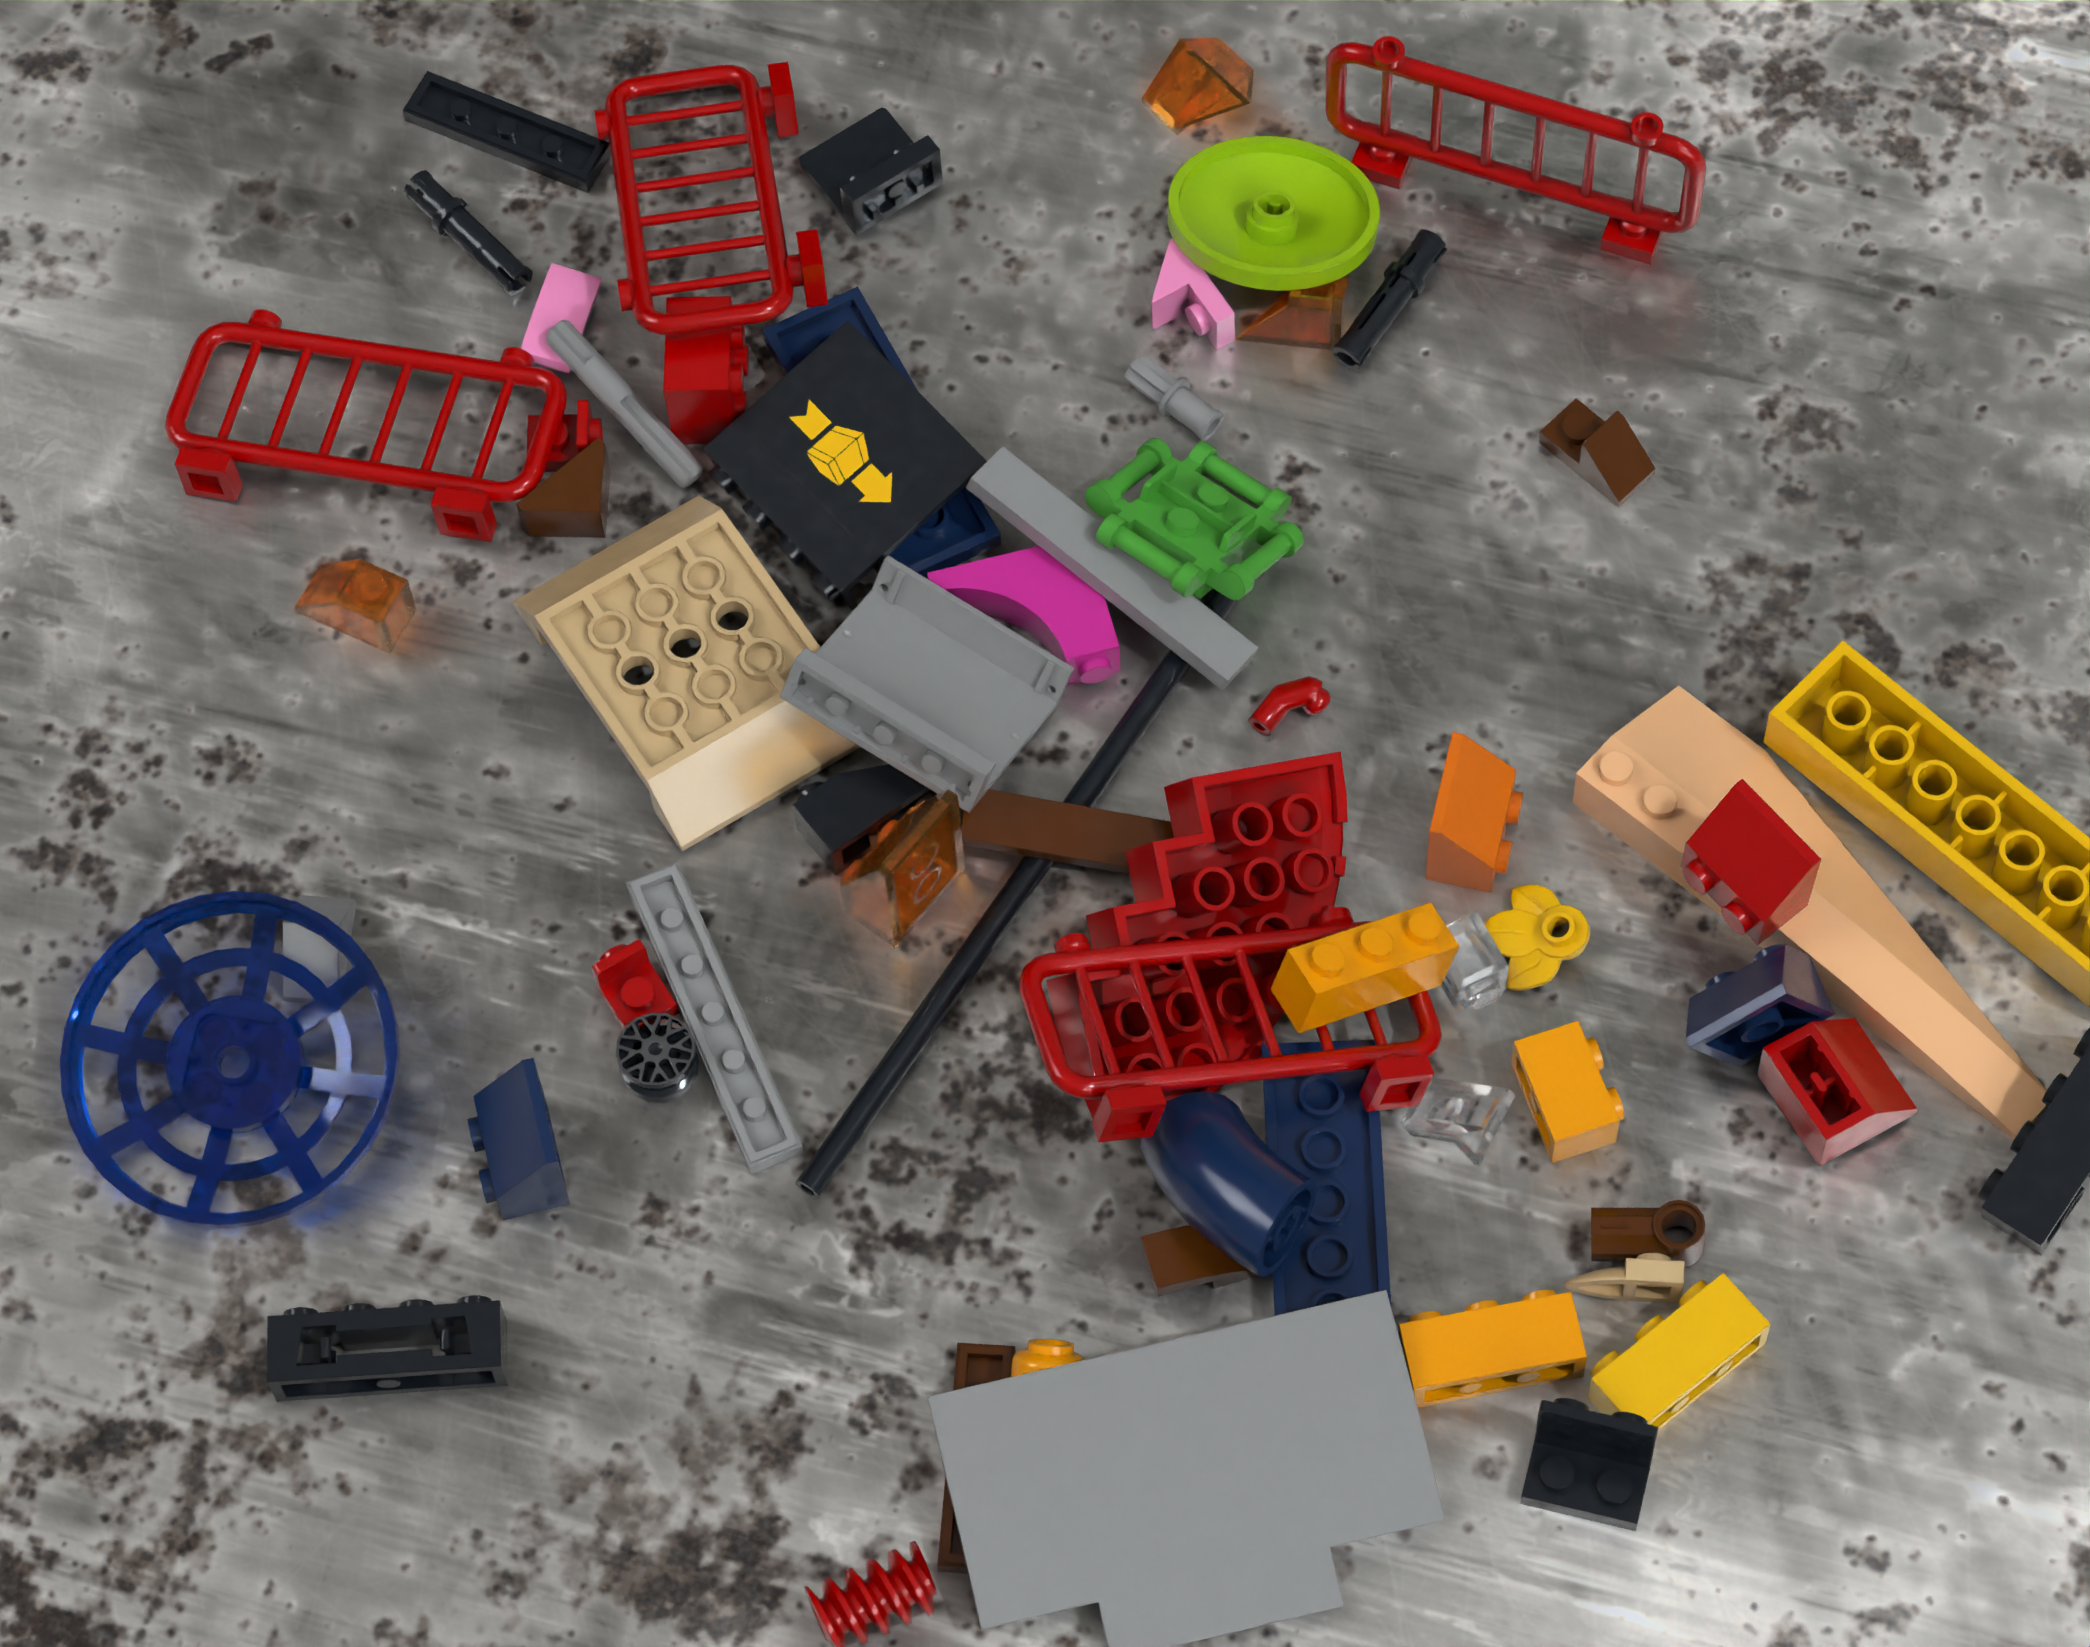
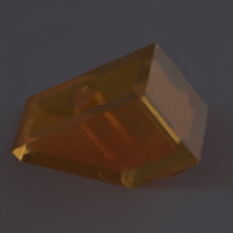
[295,559,417,654]

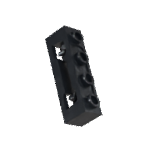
[267,1295,508,1402]

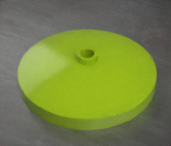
[1167,136,1380,291]

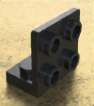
[799,108,943,236]
[1520,1398,1658,1531]

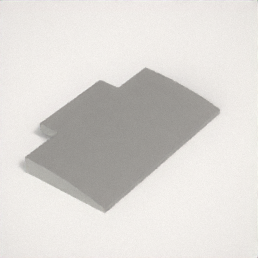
[927,1290,1445,1647]

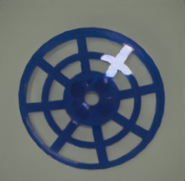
[60,891,400,1228]

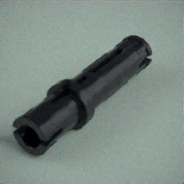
[404,170,533,296]
[1332,229,1447,370]

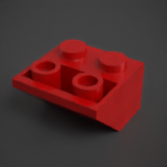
[1757,1018,1918,1167]

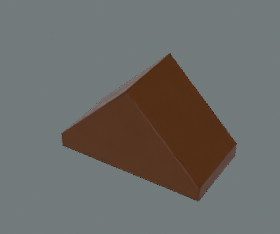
[516,438,611,538]

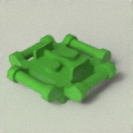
[1085,438,1304,600]

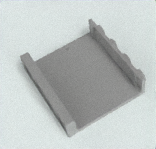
[780,555,1074,813]

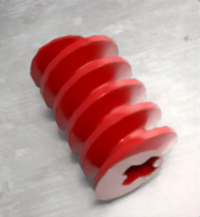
[804,1541,937,1647]

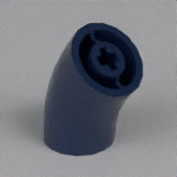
[1140,1091,1317,1278]

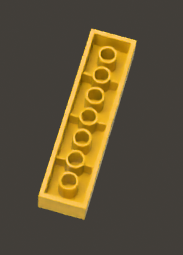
[1763,641,2090,1008]

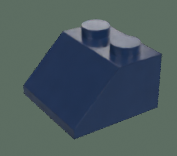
[1686,944,1835,1067]
[467,1058,570,1220]

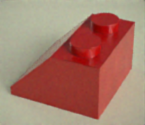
[1680,779,1821,946]

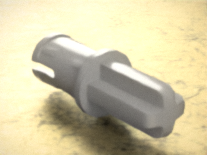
[1125,356,1224,441]

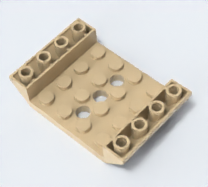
[513,495,860,852]

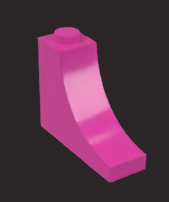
[927,546,1121,685]

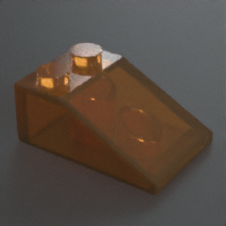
[840,789,965,948]

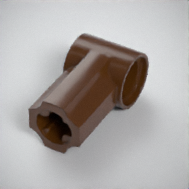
[1591,1200,1706,1268]

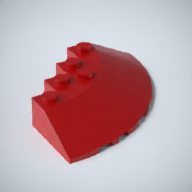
[1046,751,1348,1143]

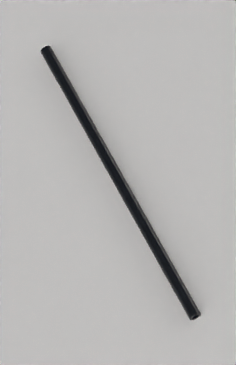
[795,589,1237,1199]

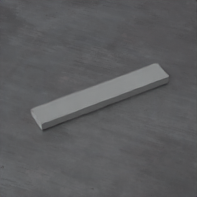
[966,446,1259,691]
[626,862,804,1175]

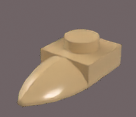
[1565,1253,1685,1304]

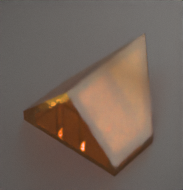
[1142,38,1254,135]
[1235,276,1350,350]

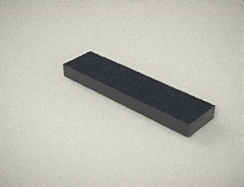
[403,71,611,193]

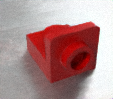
[526,400,603,472]
[592,940,679,1029]

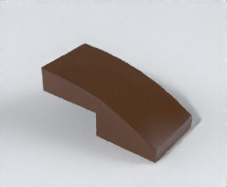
[1141,1225,1258,1297]

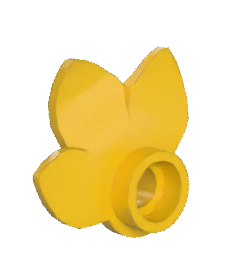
[1477,884,1590,991]

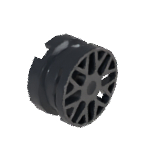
[616,1013,699,1103]

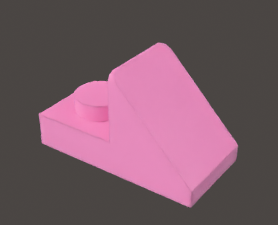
[1151,238,1235,350]

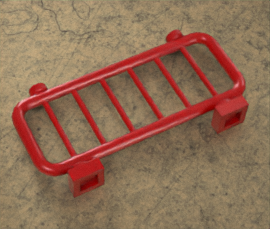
[1325,36,1707,265]
[594,62,828,335]
[165,309,567,542]
[1019,907,1442,1143]

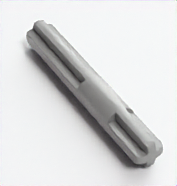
[546,320,703,488]

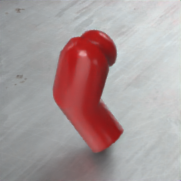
[1248,676,1331,736]

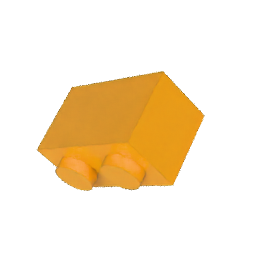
[1511,1021,1625,1163]

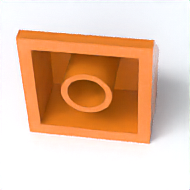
[1426,732,1524,893]

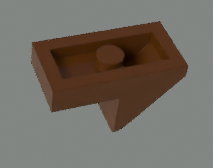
[1539,398,1656,508]

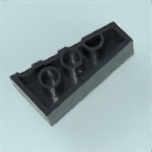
[1978,1027,2090,1255]

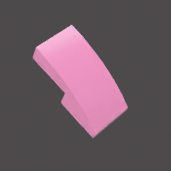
[520,263,602,374]

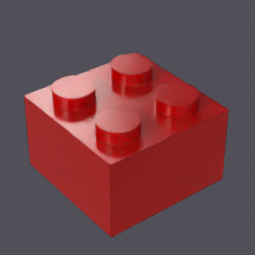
[663,296,749,445]

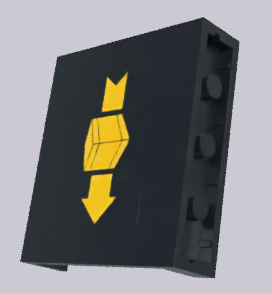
[703,320,987,611]

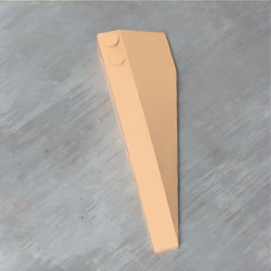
[1573,686,2048,1140]

